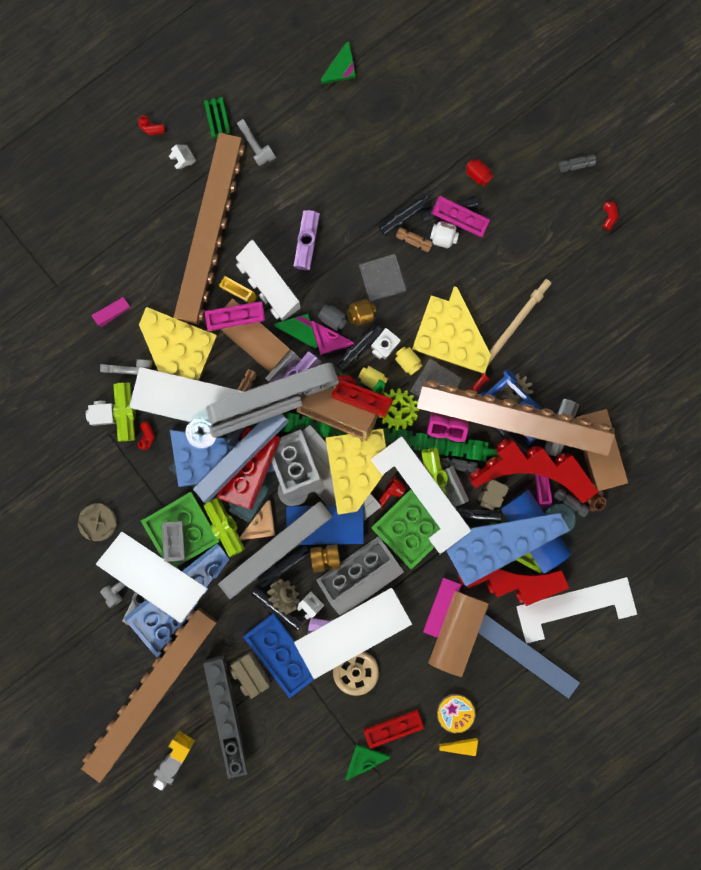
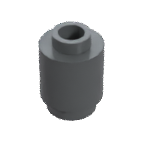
[318,304,348,331]

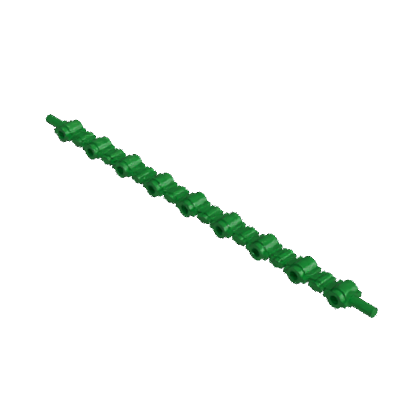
[247,412,499,461]

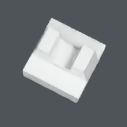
[169,145,196,169]
[297,592,324,619]

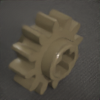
[500,374,533,404]
[267,579,300,615]

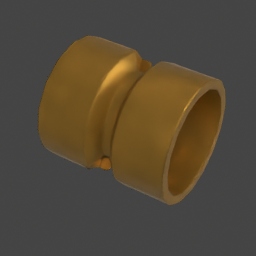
[310,544,341,573]

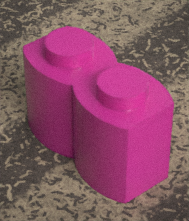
[427,412,469,442]

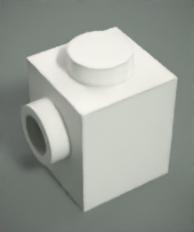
[371,328,401,360]
[86,401,117,426]

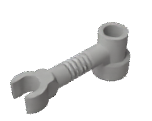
[237,119,276,166]
[100,359,152,375]
[100,581,126,609]

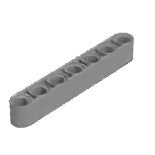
[206,363,339,427]
[218,501,333,599]

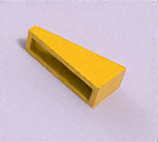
[219,276,258,304]
[439,738,478,756]

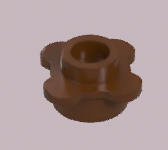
[587,491,607,512]

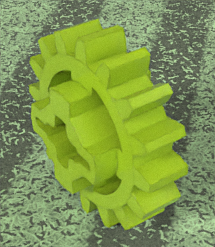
[378,388,419,430]

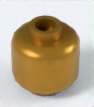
[347,299,376,326]

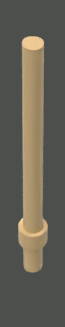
[488,279,552,365]

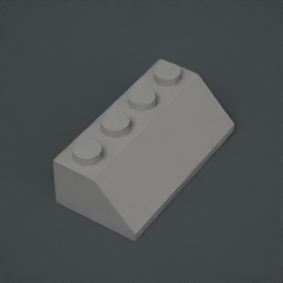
[316,536,404,616]

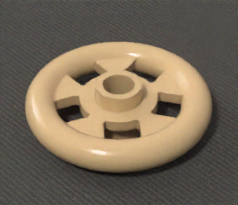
[333,651,379,696]

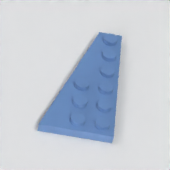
[170,430,275,487]
[446,513,570,586]
[124,544,230,658]

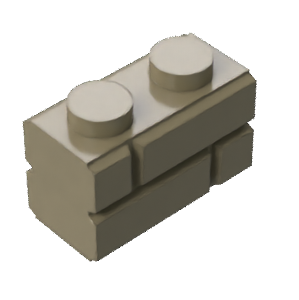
[478,480,508,510]
[230,651,272,699]

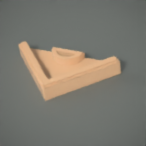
[240,500,275,540]

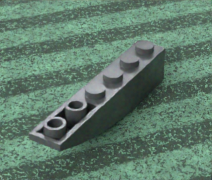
[203,655,248,779]

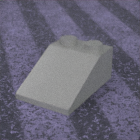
[272,429,324,502]

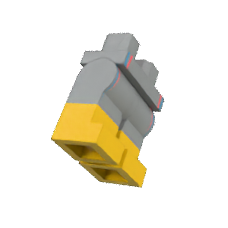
[153,731,196,791]

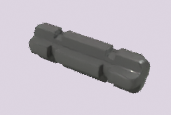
[559,155,596,172]
[440,457,478,472]
[554,489,589,517]

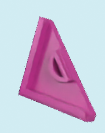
[311,321,354,356]

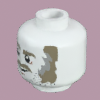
[430,221,459,248]

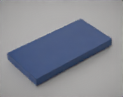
[286,505,364,545]
[243,613,315,699]

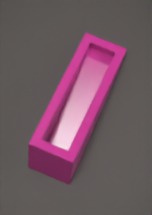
[91,297,130,327]
[535,474,552,509]

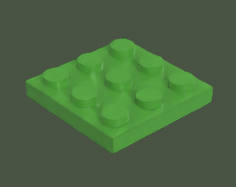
[371,489,441,570]
[141,492,220,568]

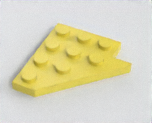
[412,286,491,374]
[139,307,217,381]
[326,429,386,515]

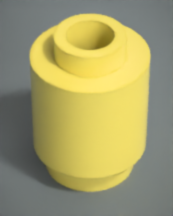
[395,347,423,375]
[358,366,388,390]

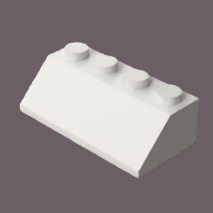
[236,240,301,321]

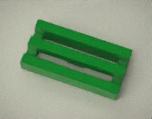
[204,97,231,139]

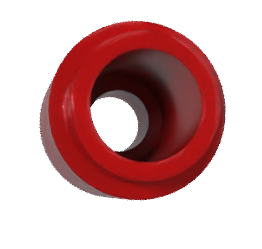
[465,159,494,186]

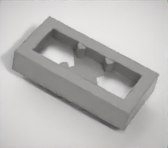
[265,350,301,383]
[444,466,469,507]
[161,521,185,562]

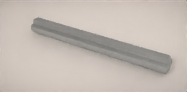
[209,395,302,438]

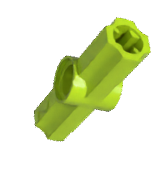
[113,383,136,442]
[421,448,448,497]
[204,498,245,557]

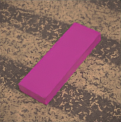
[431,196,490,237]
[205,301,265,331]
[423,578,461,638]

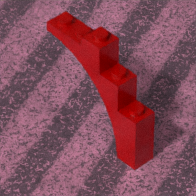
[468,439,598,503]
[458,569,569,606]

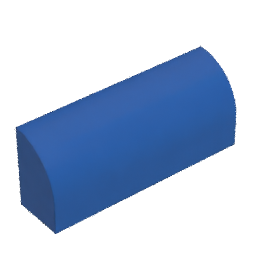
[500,489,572,573]

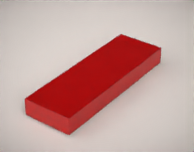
[331,379,393,418]
[363,709,425,749]

